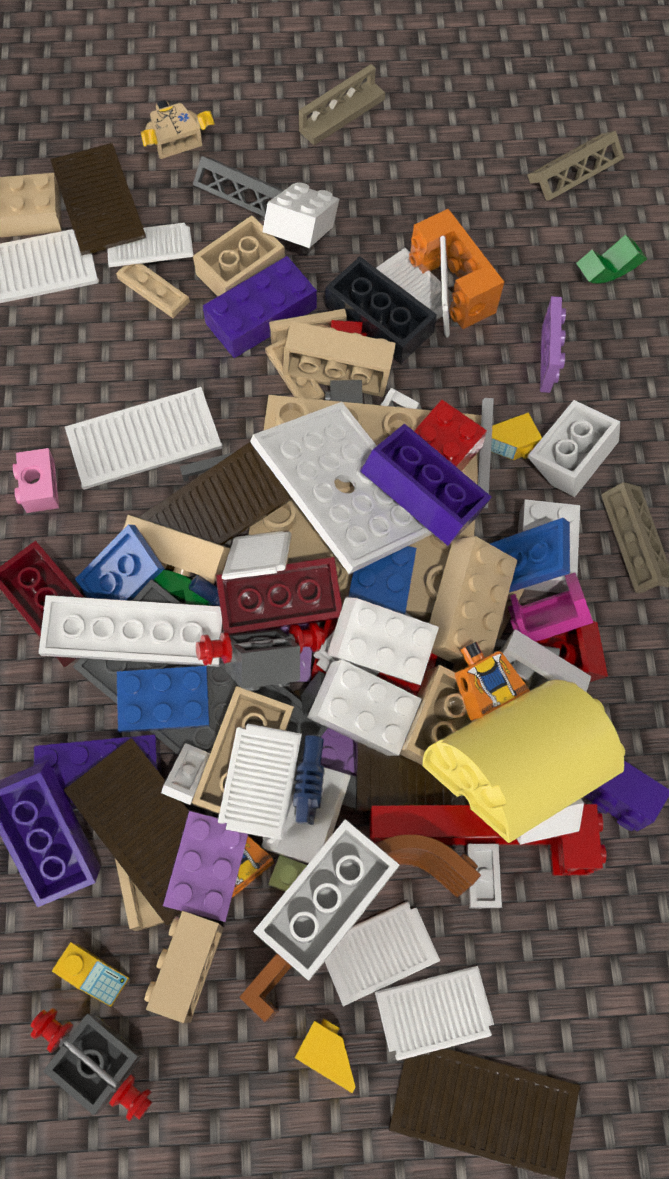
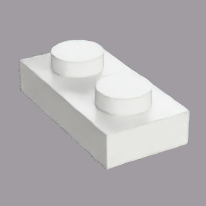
[161,743,210,805]
[467,844,502,908]

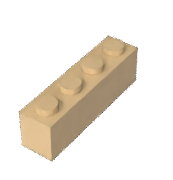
[123,515,231,584]

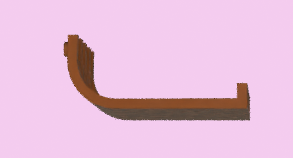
[239,835,481,1022]

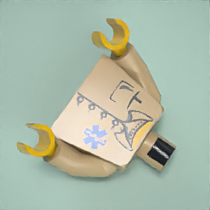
[141,100,215,159]

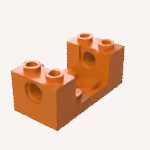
[409,209,504,329]

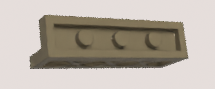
[299,64,385,145]
[527,130,624,201]
[601,482,669,593]

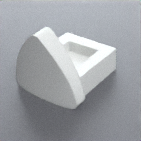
[381,388,422,409]

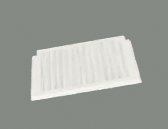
[107,223,193,267]
[440,236,450,337]
[376,248,453,321]
[222,531,292,580]
[218,724,302,840]
[325,901,440,1006]
[375,966,494,1061]

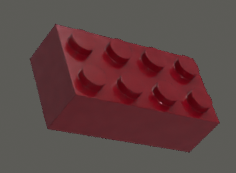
[0,540,84,668]
[216,557,342,635]

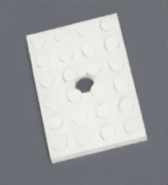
[250,402,433,574]

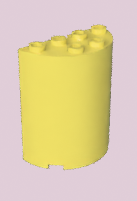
[422,680,625,843]

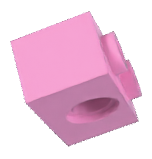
[13,448,59,513]

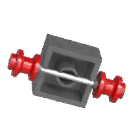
[196,622,325,691]
[30,1008,153,1122]

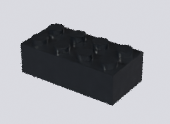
[325,256,437,364]

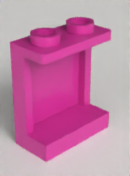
[508,572,593,642]

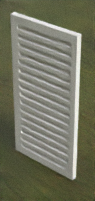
[0,229,99,303]
[65,387,223,489]

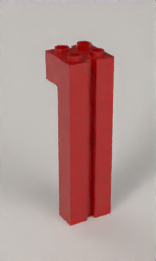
[369,804,606,876]

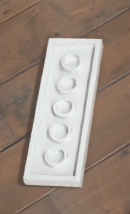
[39,595,223,667]

